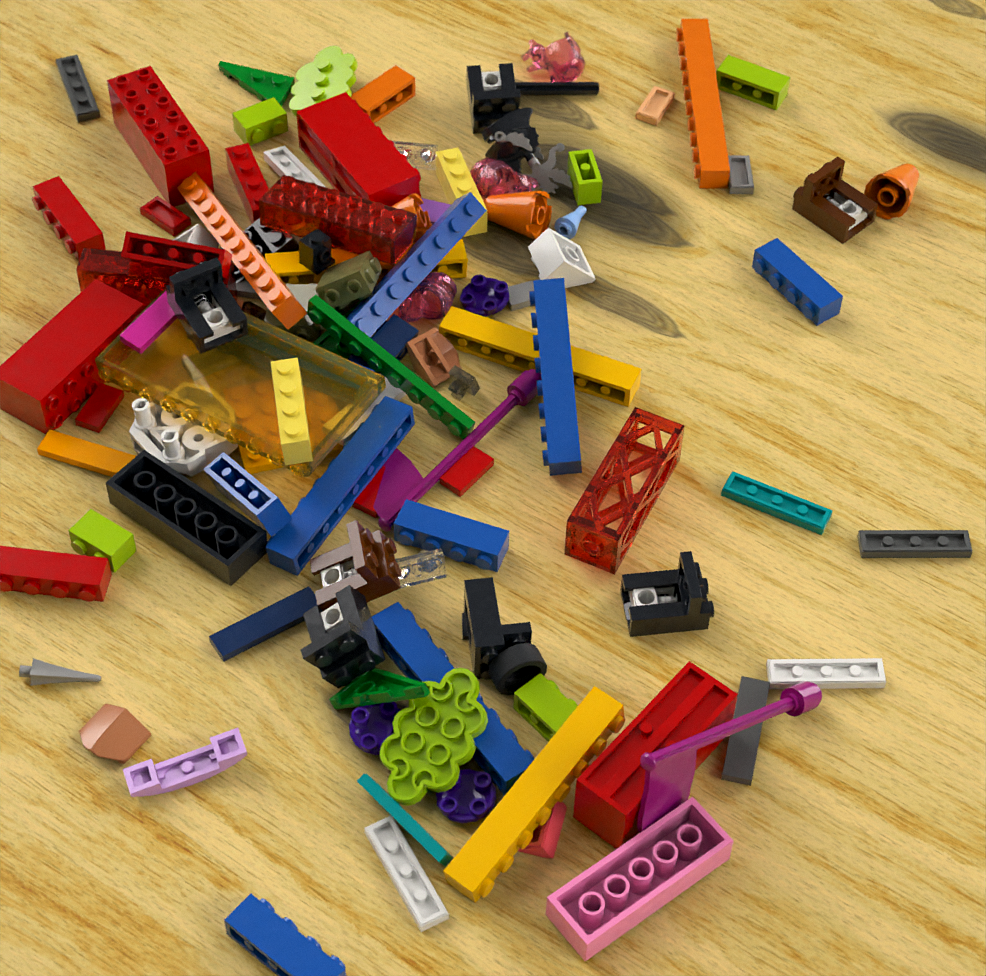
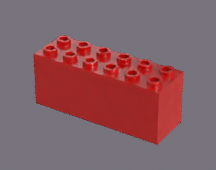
[107,66,215,207]
[296,92,421,223]
[0,279,145,435]
[573,661,738,849]

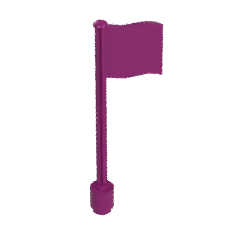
[373,369,542,532]
[637,681,822,833]

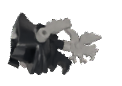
[481,107,573,194]

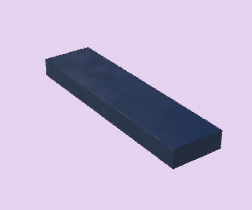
[209,586,323,662]

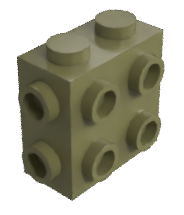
[315,251,382,310]
[263,283,324,342]

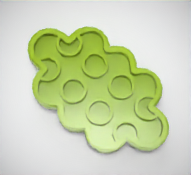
[289,46,358,116]
[380,668,488,806]

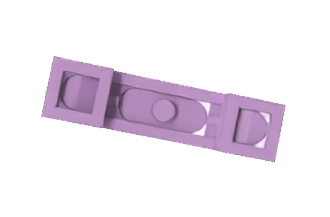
[123,728,248,797]

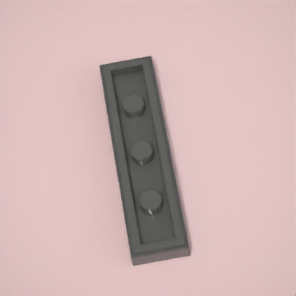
[55,55,100,122]
[857,530,972,558]
[721,676,770,786]

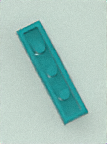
[721,471,833,535]
[357,773,454,867]

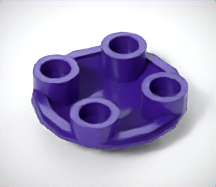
[460,274,510,316]
[349,702,401,755]
[436,769,496,823]

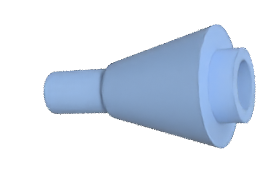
[554,206,587,239]

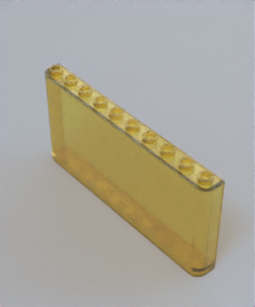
[95,288,386,477]

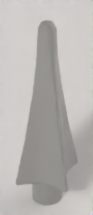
[19,658,101,686]

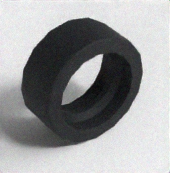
[488,643,547,695]

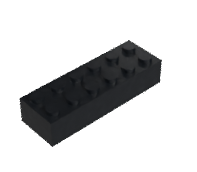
[106,450,268,586]

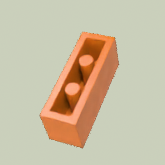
[351,65,416,124]

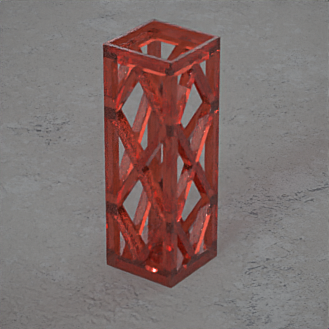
[564,407,685,575]

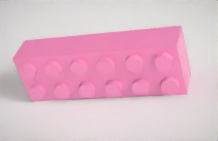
[546,797,734,961]

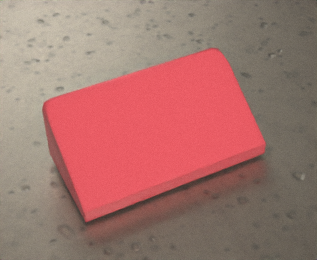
[518,801,567,859]

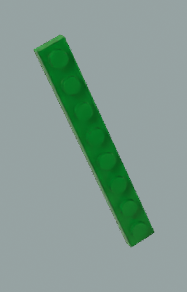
[307,294,475,440]

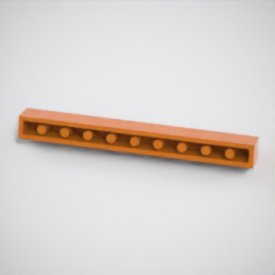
[676,19,730,189]
[177,172,307,330]

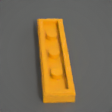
[37,429,136,477]

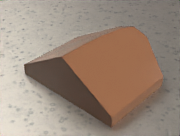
[406,327,462,387]
[79,703,151,764]

